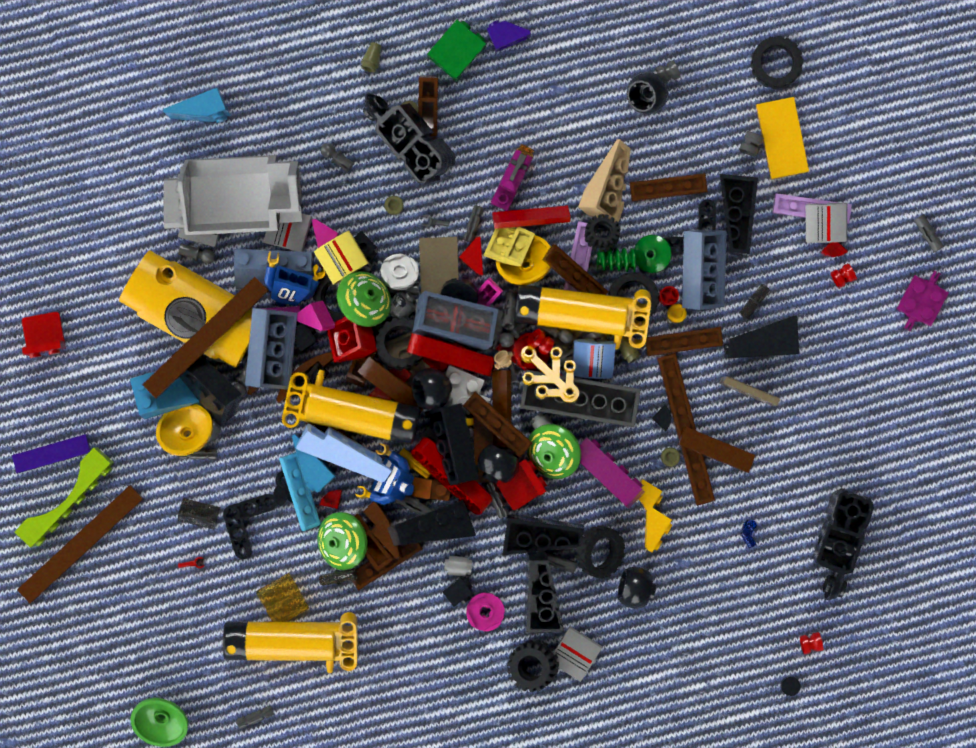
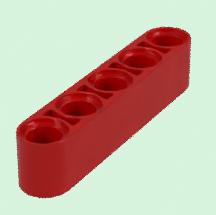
[407,333,495,376]
[411,437,492,515]

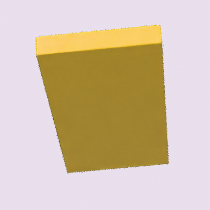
[756,97,809,180]

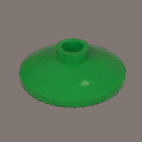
[634,235,672,273]

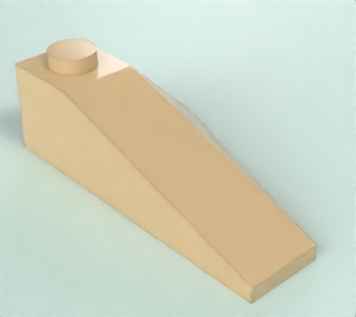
[578,139,631,223]

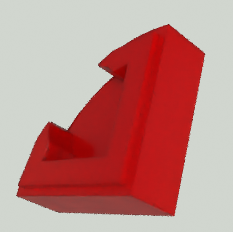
[821,242,848,257]
[319,490,342,509]

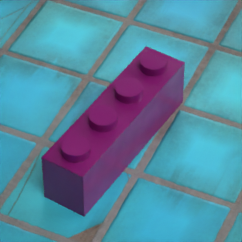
[580,438,645,509]

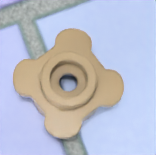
[494,350,513,369]

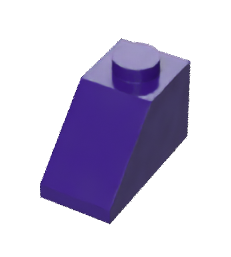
[487,20,531,53]

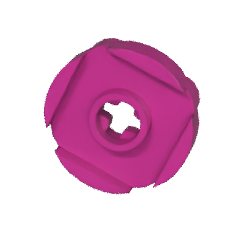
[466,592,505,631]

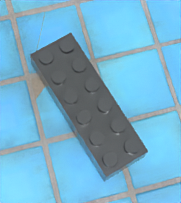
[520,370,641,427]

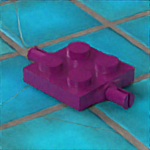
[896,271,949,332]

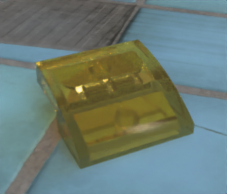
[256,572,309,622]

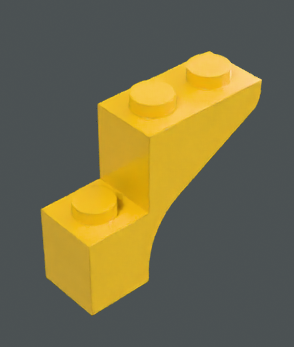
[638,479,672,552]

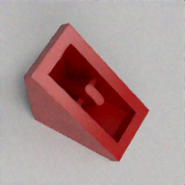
[459,237,483,277]

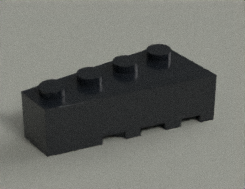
[720,174,758,257]
[172,352,242,426]
[424,403,479,485]
[388,500,476,546]
[502,514,584,556]
[524,552,565,633]

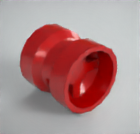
[830,263,857,289]
[659,286,679,306]
[527,329,554,355]
[799,632,824,655]

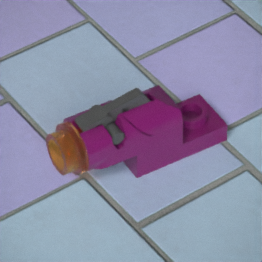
[490,144,534,211]

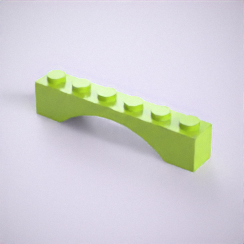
[14,447,114,548]

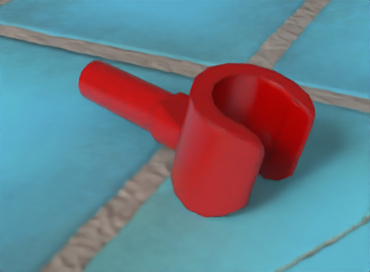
[178,557,205,568]

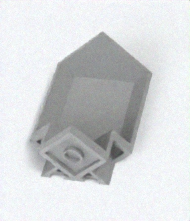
[164,155,302,235]

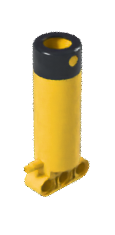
[515,285,651,349]
[282,370,421,445]
[222,612,358,673]

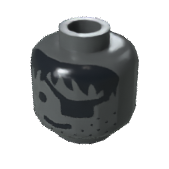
[389,292,416,319]

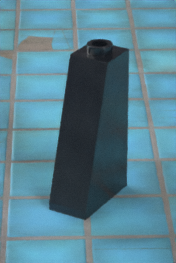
[724,316,800,359]

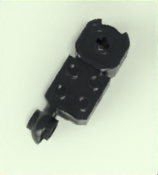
[363,93,456,184]
[812,488,874,600]

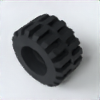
[507,640,559,692]

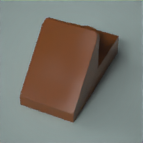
[411,477,450,501]

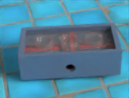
[412,291,498,351]

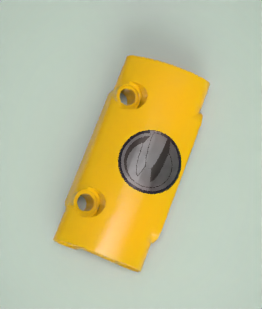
[119,250,253,368]

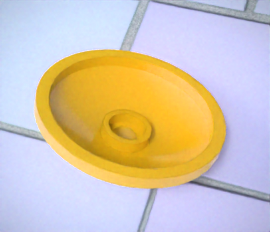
[496,235,551,285]
[156,404,213,456]

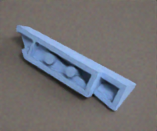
[296,423,392,482]

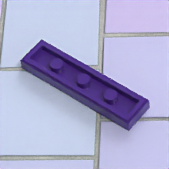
[11,434,91,474]

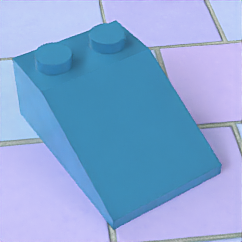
[163,88,230,123]
[130,372,200,419]
[292,434,338,492]

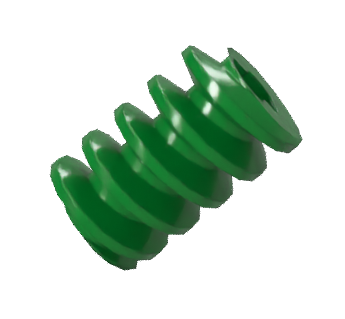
[596,247,636,272]

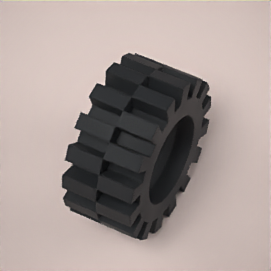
[584,214,621,252]

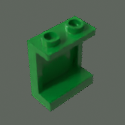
[427,19,486,82]

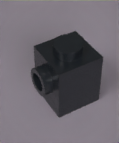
[354,230,378,261]
[295,322,318,352]
[442,577,473,607]

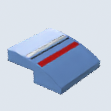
[572,339,616,379]

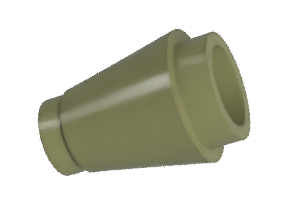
[361,42,382,73]
[619,336,641,364]

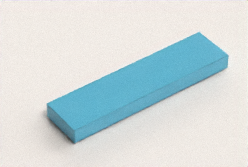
[279,452,321,531]

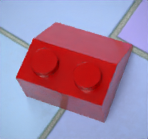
[327,316,377,363]

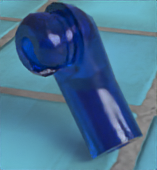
[740,520,757,549]

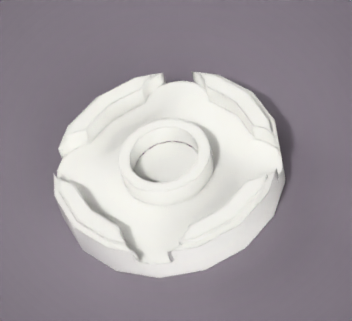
[380,254,419,291]

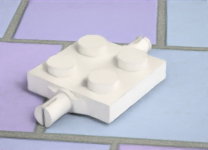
[445,365,491,415]

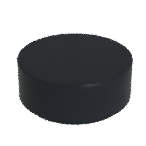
[780,676,801,696]

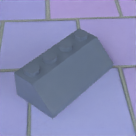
[682,230,727,310]
[234,249,314,289]
[245,308,297,389]

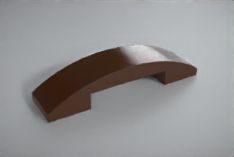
[276,352,333,404]
[358,356,423,413]

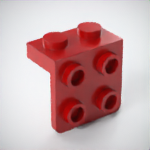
[22,312,66,358]
[496,459,547,510]

